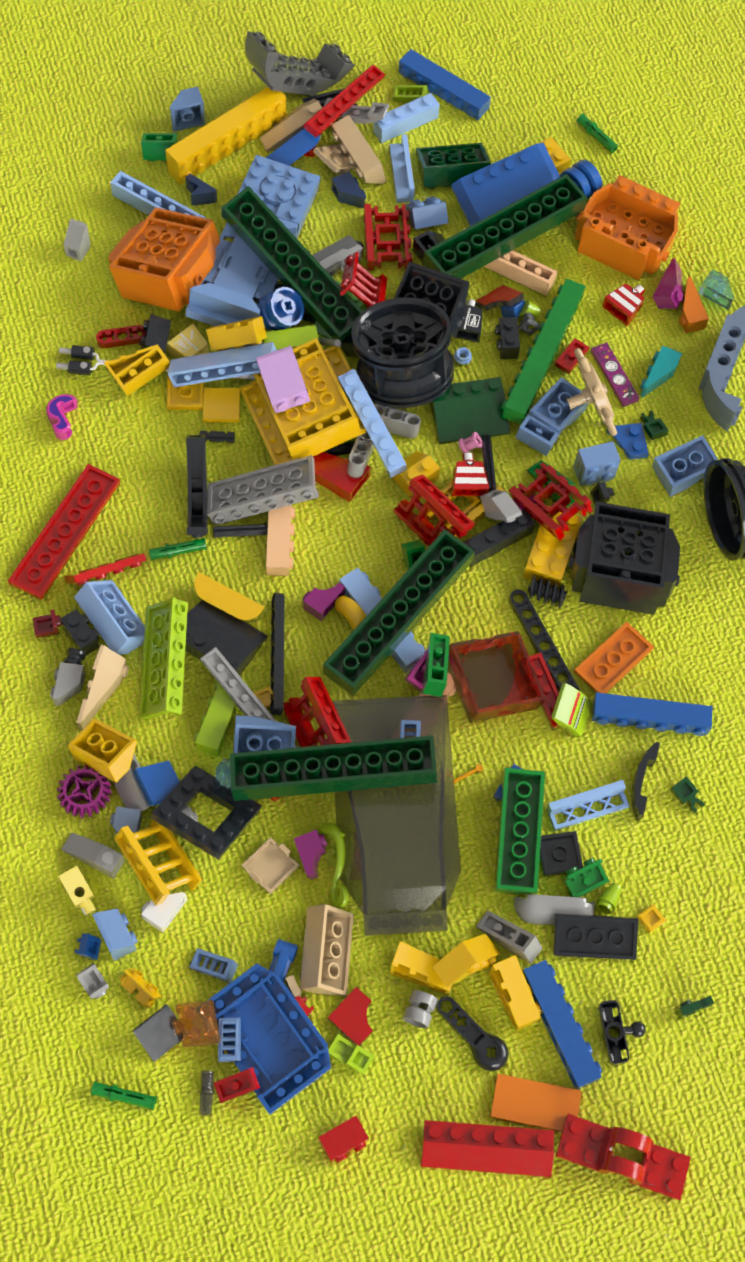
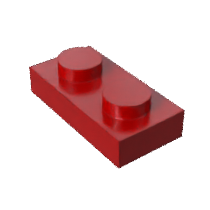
[554,338,589,374]
[214,1067,260,1103]

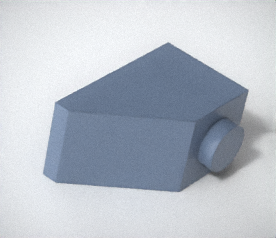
[110,807,142,841]

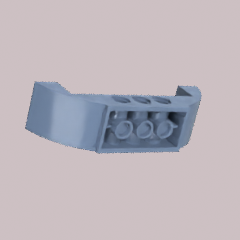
[698,306,745,432]

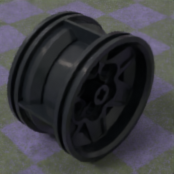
[352,298,454,408]
[704,458,745,561]

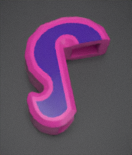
[46,394,78,440]

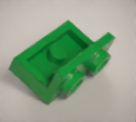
[562,857,609,897]

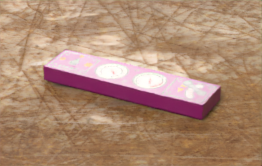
[591,342,640,407]

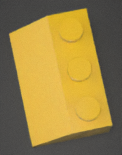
[67,718,137,783]

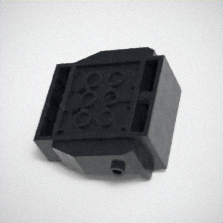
[568,501,680,615]

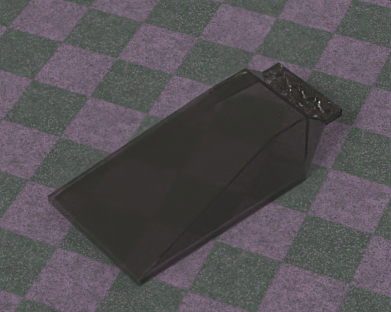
[332,695,461,936]

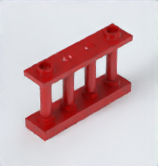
[340,251,387,308]

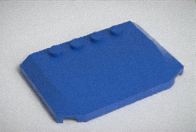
[451,143,560,226]
[196,964,332,1115]

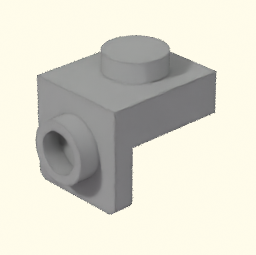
[76,963,109,999]

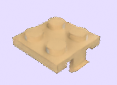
[313,144,357,175]
[242,837,299,894]

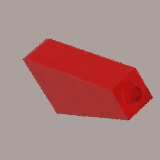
[313,452,371,502]

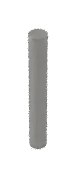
[318,337,341,347]

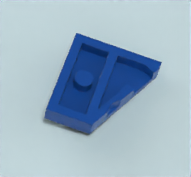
[606,423,649,460]

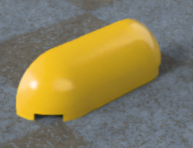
[194,572,265,620]

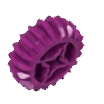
[57,764,112,818]

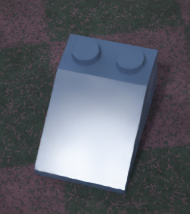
[529,377,588,433]
[652,435,718,497]
[233,716,296,753]

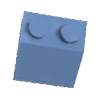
[170,87,205,132]
[92,909,138,961]

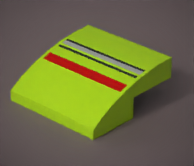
[551,683,592,737]

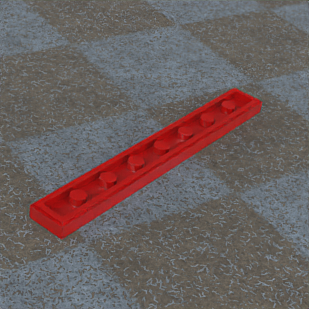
[303,65,385,138]

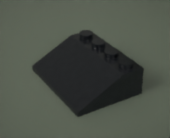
[394,262,470,338]
[185,600,268,676]

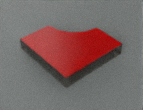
[476,285,524,311]
[328,987,373,1046]

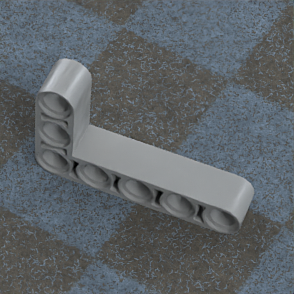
[347,404,421,477]

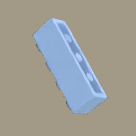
[373,93,440,143]

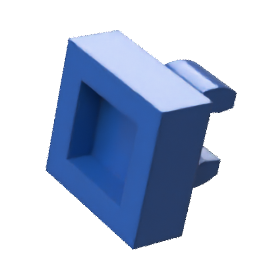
[75,934,101,960]

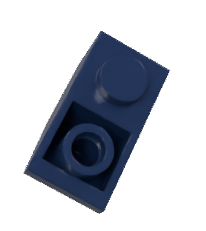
[331,172,366,208]

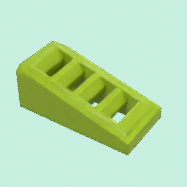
[392,85,429,103]

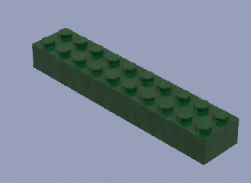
[423,174,587,279]
[221,186,363,342]
[323,529,475,696]
[230,735,438,801]

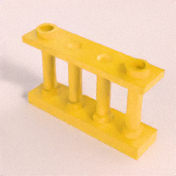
[114,820,202,906]

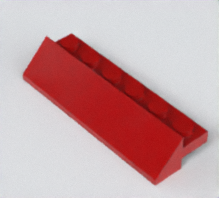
[421,1120,554,1177]

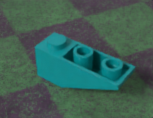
[640,346,682,397]

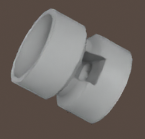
[403,990,438,1029]

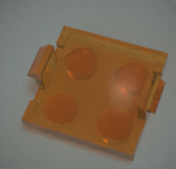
[172,1000,221,1047]

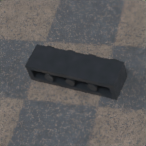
[463,509,535,567]

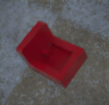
[33,609,62,638]

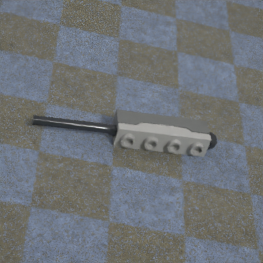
[257,235,364,304]

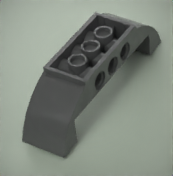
[245,31,355,96]

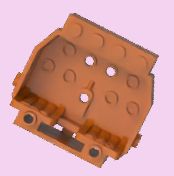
[574,175,681,281]
[108,207,221,312]

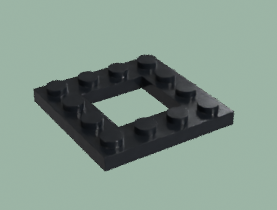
[150,765,262,860]

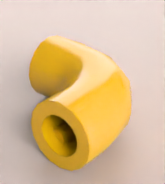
[334,595,367,630]

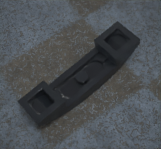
[631,742,660,821]

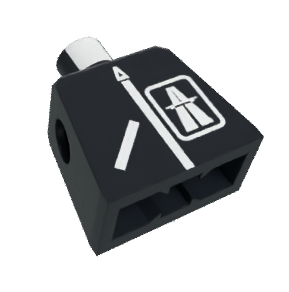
[451,300,482,343]

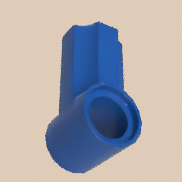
[269,939,298,982]

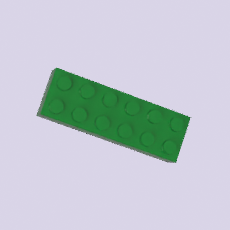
[494,768,545,895]

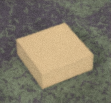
[285,975,302,998]

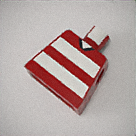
[602,284,645,326]
[451,453,489,496]

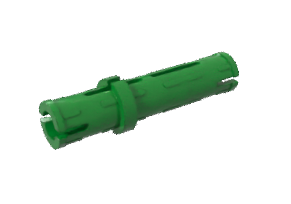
[576,113,619,154]
[149,538,207,561]
[91,1081,157,1110]

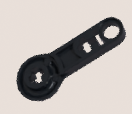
[437,996,509,1071]

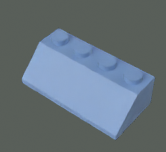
[74,580,145,655]

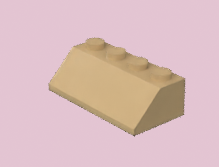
[331,115,386,184]
[300,904,354,996]

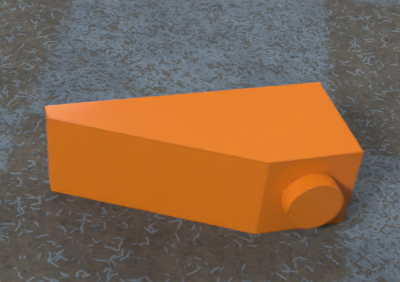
[679,277,709,333]

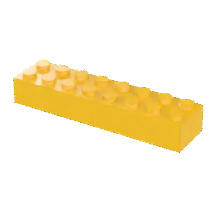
[165,87,286,185]

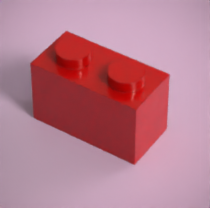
[318,1115,369,1164]

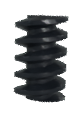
[527,575,569,609]

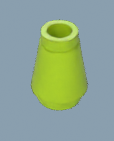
[596,883,622,914]

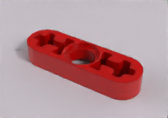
[96,325,144,348]

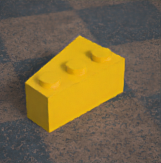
[206,316,267,351]
[104,344,170,396]
[432,934,501,987]
[390,941,452,996]
[489,955,542,1031]

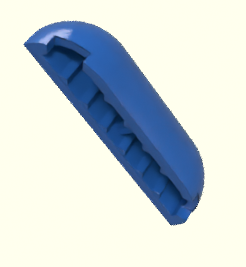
[266,128,321,166]

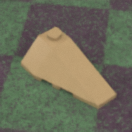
[260,99,322,152]
[76,645,129,730]

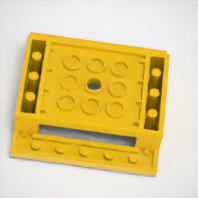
[239,338,367,465]

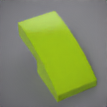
[328,1034,375,1075]

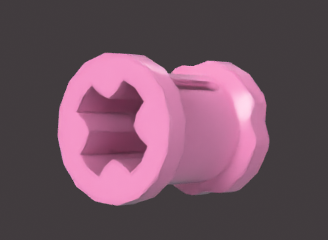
[459,432,483,453]

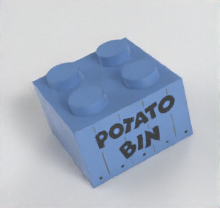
[573,441,620,486]

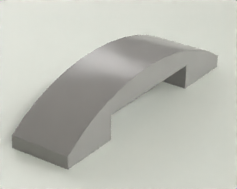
[324,98,389,123]

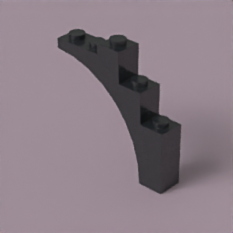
[186,435,208,538]

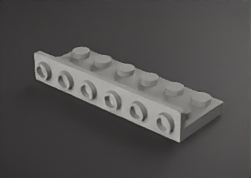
[207,455,319,525]

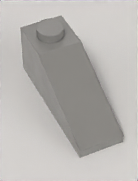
[61,833,125,879]
[476,911,542,964]

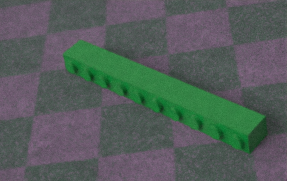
[501,278,586,425]

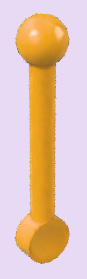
[447,764,483,787]

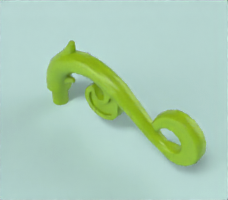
[316,822,349,908]

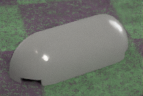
[113,754,150,811]
[514,895,595,925]

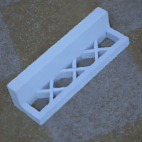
[389,134,415,203]
[546,780,629,831]

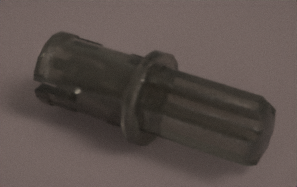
[198,1071,215,1116]

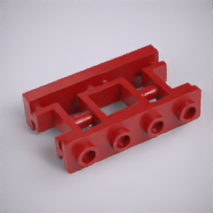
[364,204,412,271]
[508,462,593,541]
[393,474,475,546]
[283,677,351,747]

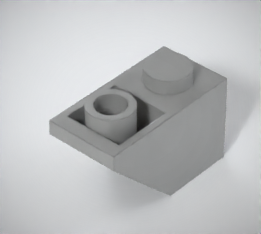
[64,219,91,261]
[481,490,522,523]
[50,662,86,706]

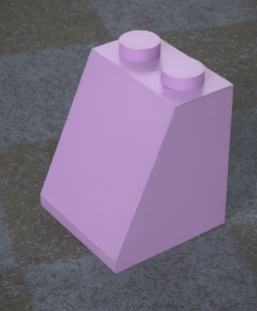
[256,346,310,413]

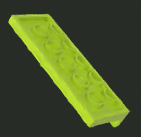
[139,598,188,720]

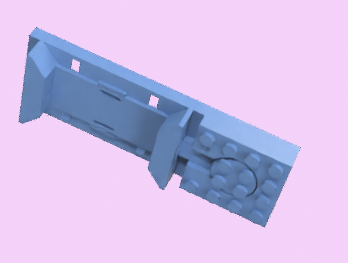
[185,155,321,326]

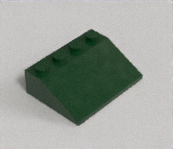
[416,143,491,188]
[430,377,510,444]

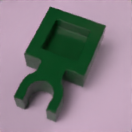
[640,410,669,440]
[670,776,705,814]
[676,995,714,1020]

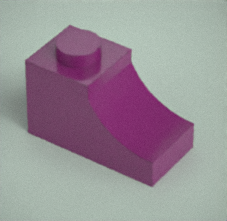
[303,583,345,621]
[294,830,328,880]

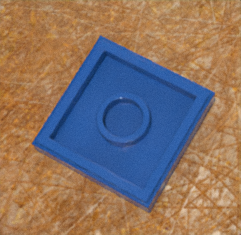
[133,761,180,806]

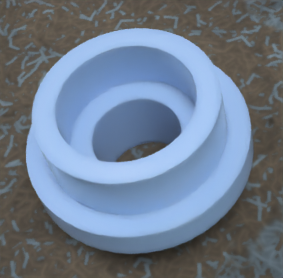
[454,347,472,365]

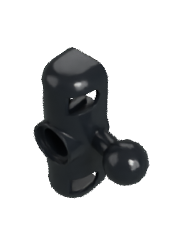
[598,1000,646,1066]

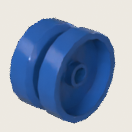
[560,159,603,200]
[258,287,304,331]

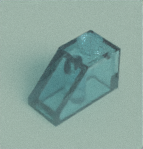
[699,269,734,310]

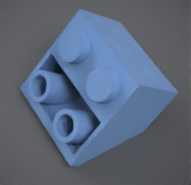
[405,196,448,229]
[515,413,564,456]

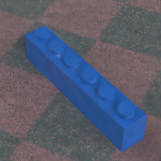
[398,49,491,120]
[592,692,713,736]
[522,960,602,1090]

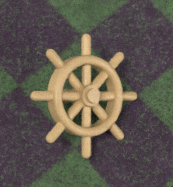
[566,348,617,436]

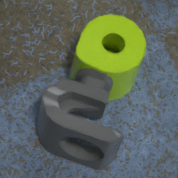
[518,300,541,335]

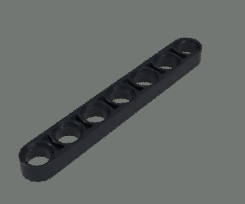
[509,589,580,692]
[270,592,285,716]

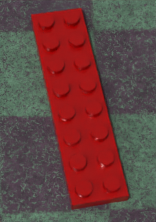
[8,464,121,600]

